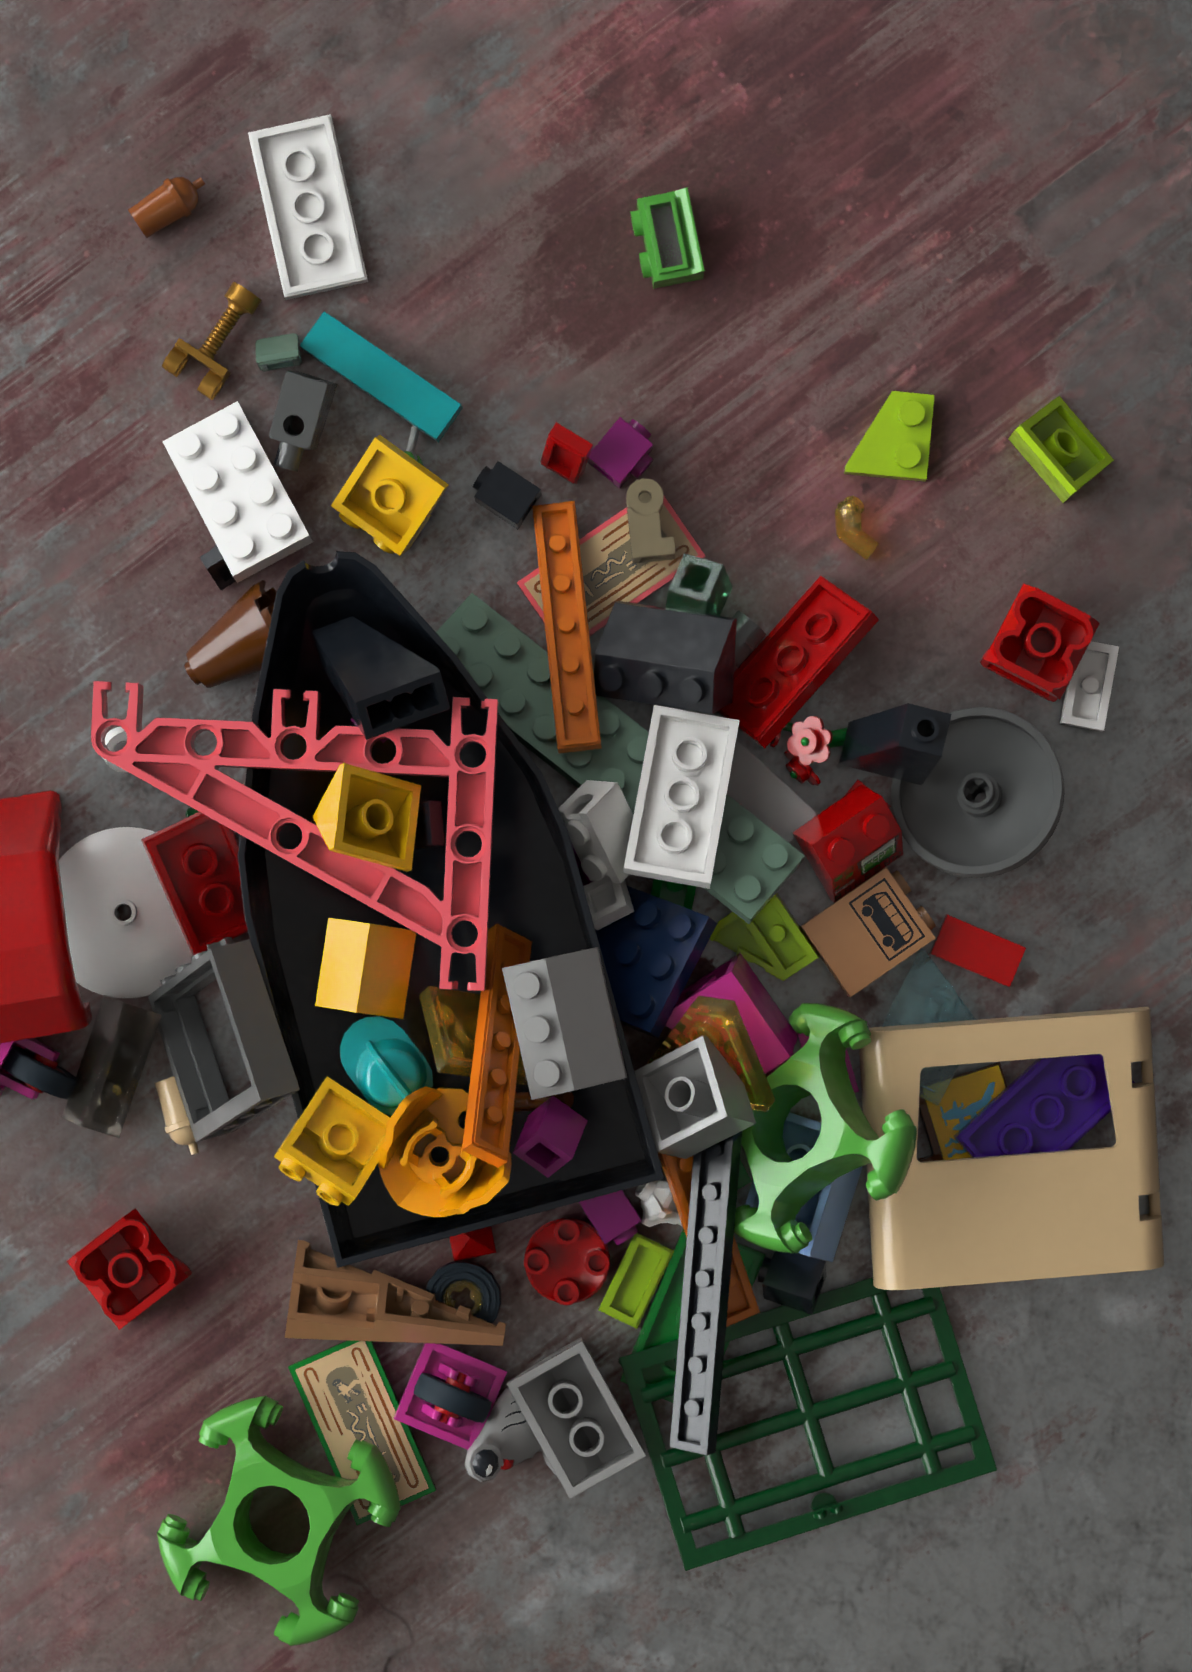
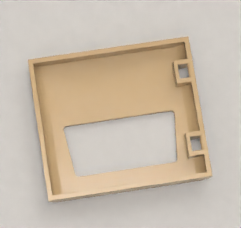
[859,1007,1164,1290]

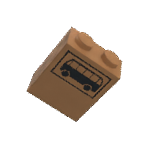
[800,867,936,997]

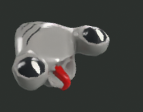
[464,1388,556,1482]

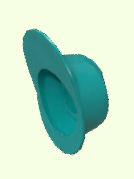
[340,1016,433,1116]

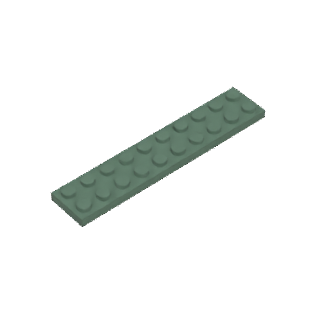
[436,593,805,924]

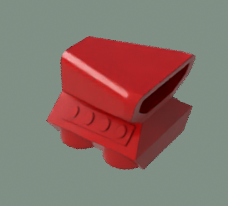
[980,584,1100,702]
[67,1208,192,1330]

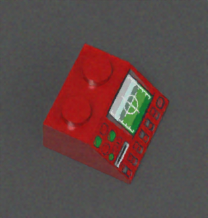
[792,784,903,903]

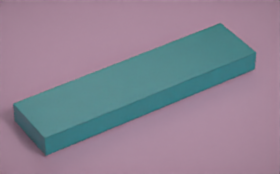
[299,311,463,443]

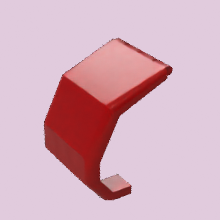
[0,790,93,1043]

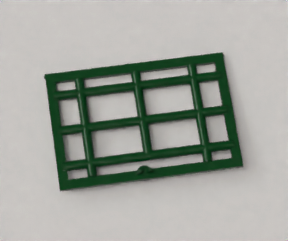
[618,1277,997,1571]

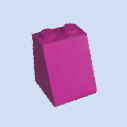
[665,953,798,1081]

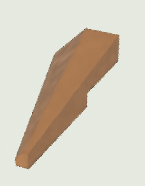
[285,1240,506,1346]

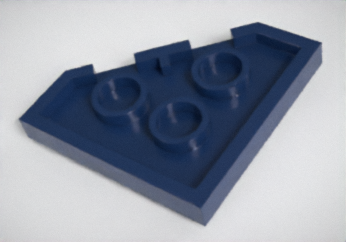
[595,885,717,1039]

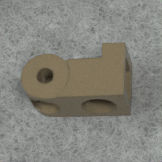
[626,478,676,564]

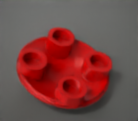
[524,1218,610,1306]

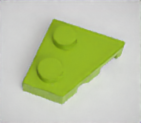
[844,391,935,482]
[710,893,820,981]

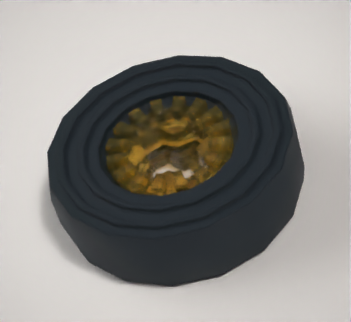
[426,1260,501,1323]

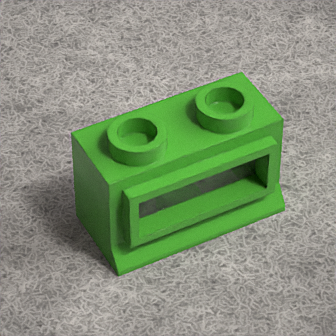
[630,187,705,289]

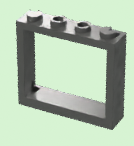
[148,937,300,1142]

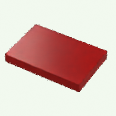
[141,812,248,955]

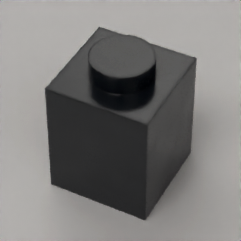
[473,461,542,530]
[758,1251,827,1315]

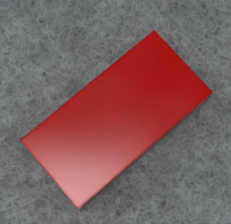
[540,422,593,484]
[929,914,1026,987]

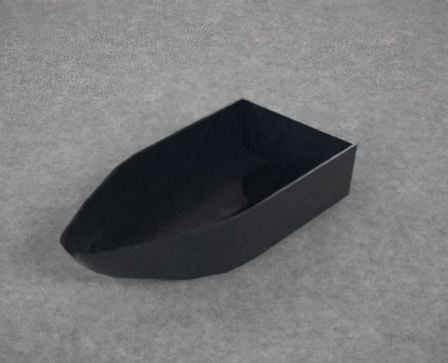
[238,551,664,1268]

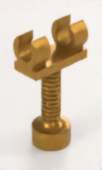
[162,281,262,400]

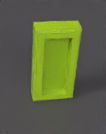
[598,1233,674,1329]

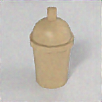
[154,1076,199,1155]

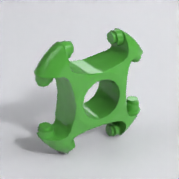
[731,1003,917,1253]
[157,1396,401,1646]

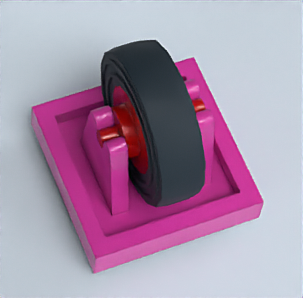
[0,1038,78,1100]
[393,1343,507,1450]

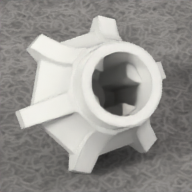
[635,1172,683,1227]

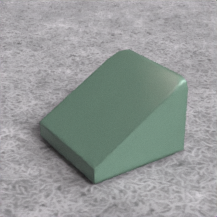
[255,333,302,372]

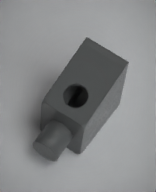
[269,371,338,472]

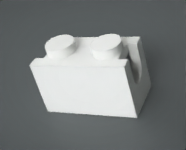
[558,780,633,884]

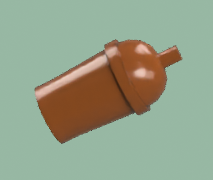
[128,177,205,238]

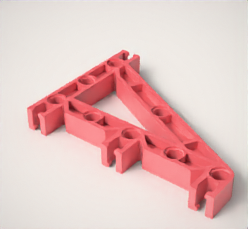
[91,681,498,991]

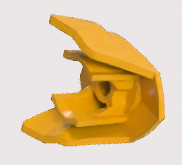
[378,1086,512,1217]

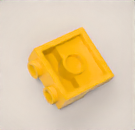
[331,435,449,556]
[274,1076,390,1206]

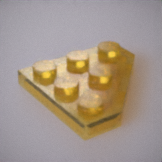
[648,996,775,1112]

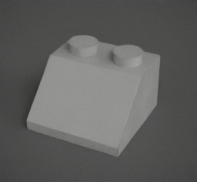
[634,1036,756,1159]

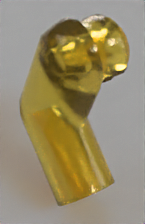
[834,496,879,561]

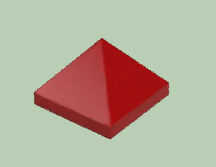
[449,1226,496,1261]

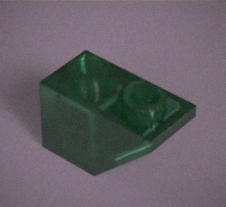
[665,553,733,616]

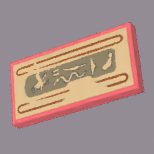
[517,496,706,637]

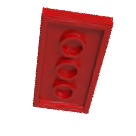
[717,575,879,749]

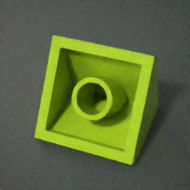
[1008,396,1114,503]

